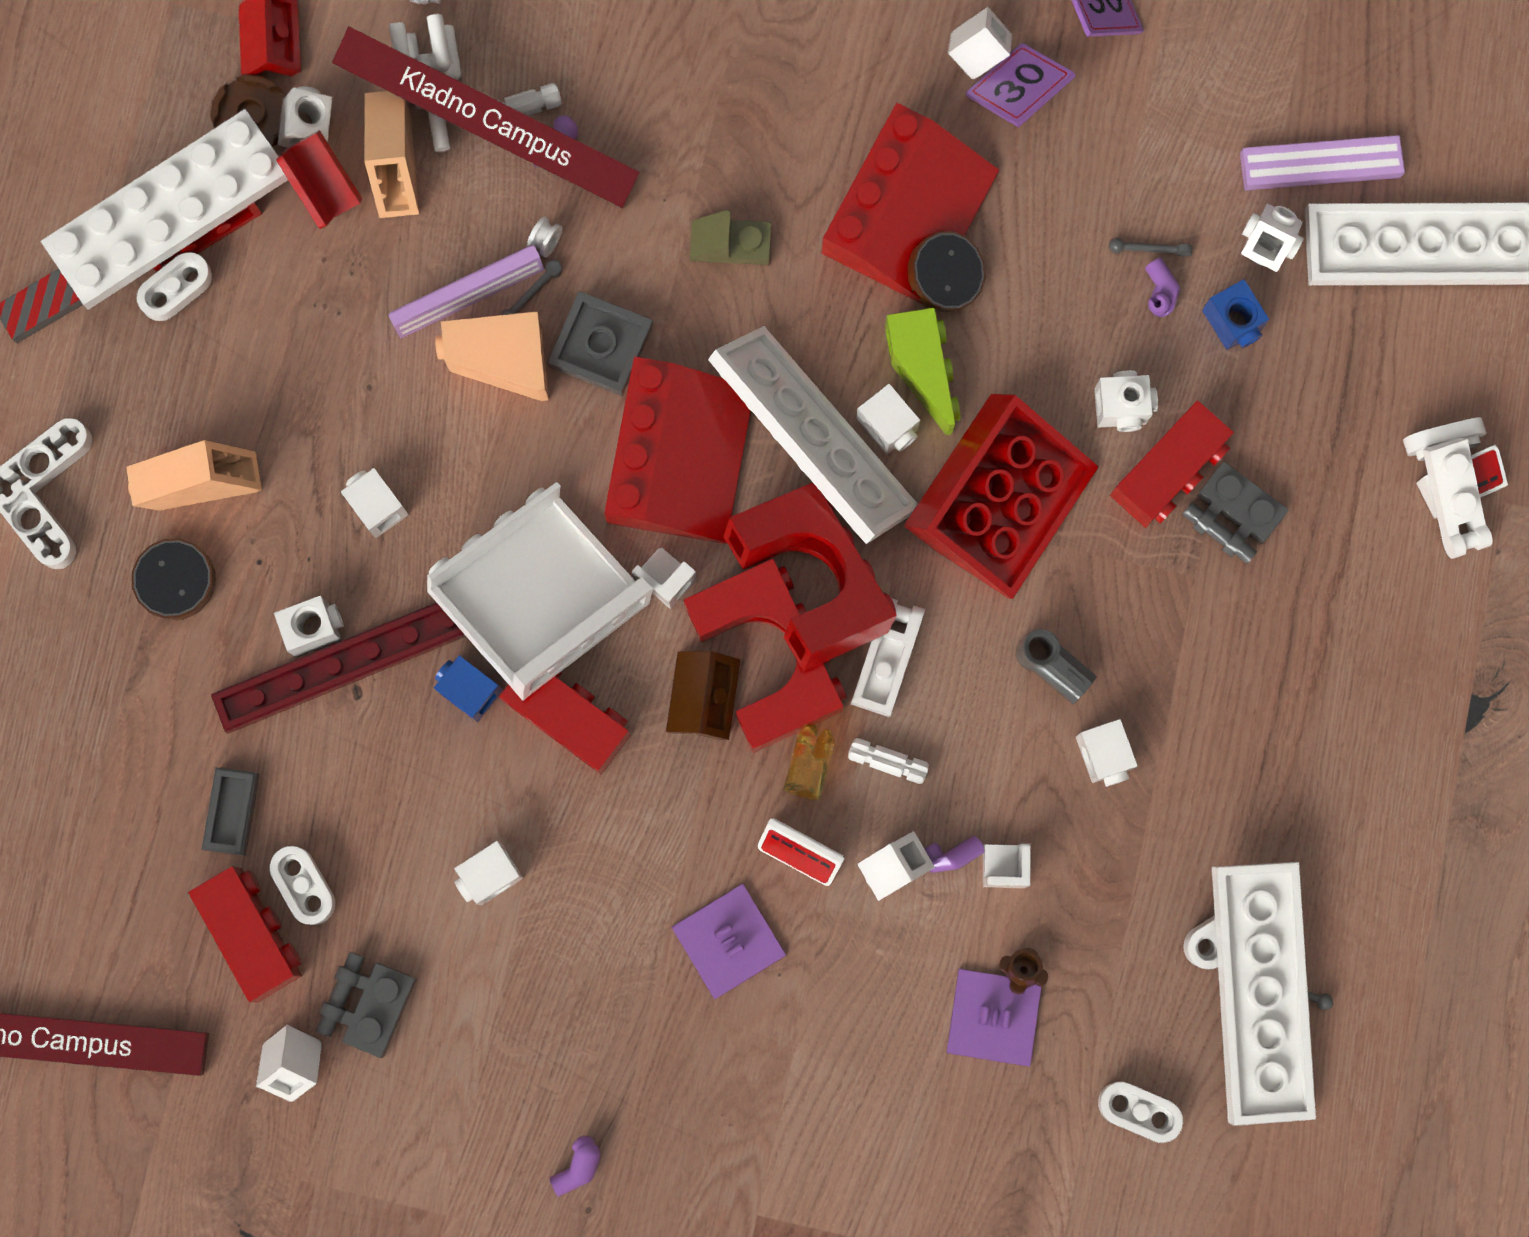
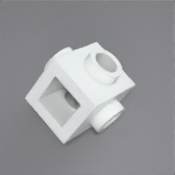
[1241,204,1304,272]
[1094,370,1158,432]

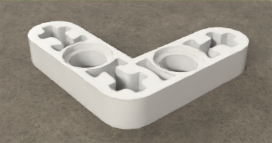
[0,418,93,569]

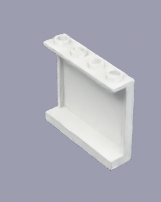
[427,482,653,700]

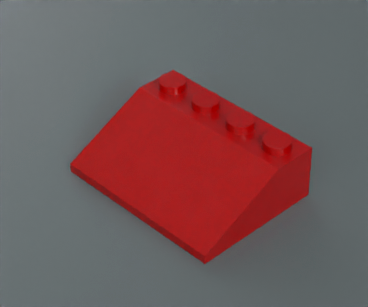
[822,102,999,305]
[604,356,751,544]
[904,394,1099,599]

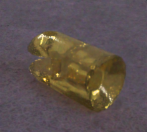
[783,724,835,800]

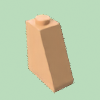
[364,91,419,218]
[435,311,549,401]
[126,440,262,511]

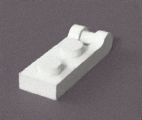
[1422,437,1493,559]
[851,598,925,717]

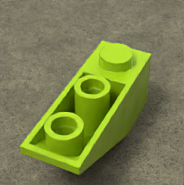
[885,308,960,435]

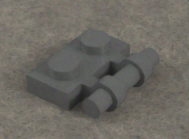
[1182,461,1289,564]
[316,952,417,1058]

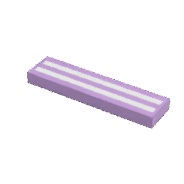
[1240,135,1405,191]
[388,245,544,339]

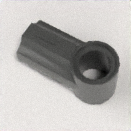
[1016,629,1097,705]

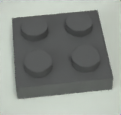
[547,291,654,397]

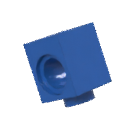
[1202,279,1270,350]
[434,655,503,723]

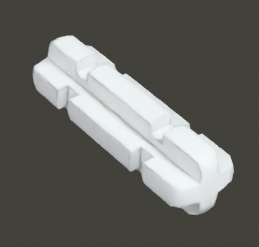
[497,83,561,116]
[848,738,929,784]

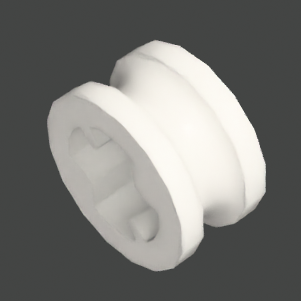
[527,217,563,258]

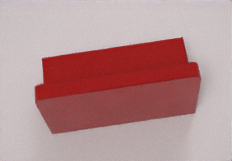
[238,0,301,77]
[276,130,363,229]

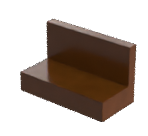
[666,651,740,740]

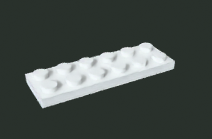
[40,109,288,310]
[1305,203,1529,285]
[708,326,918,544]
[1212,862,1316,1126]

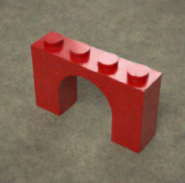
[723,482,897,671]
[683,558,847,753]

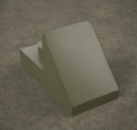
[690,210,771,265]

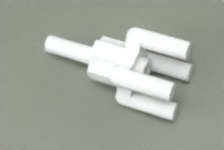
[389,14,461,152]

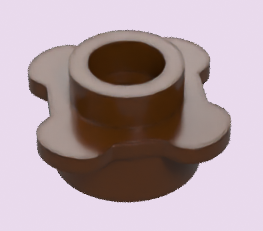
[999,948,1048,994]

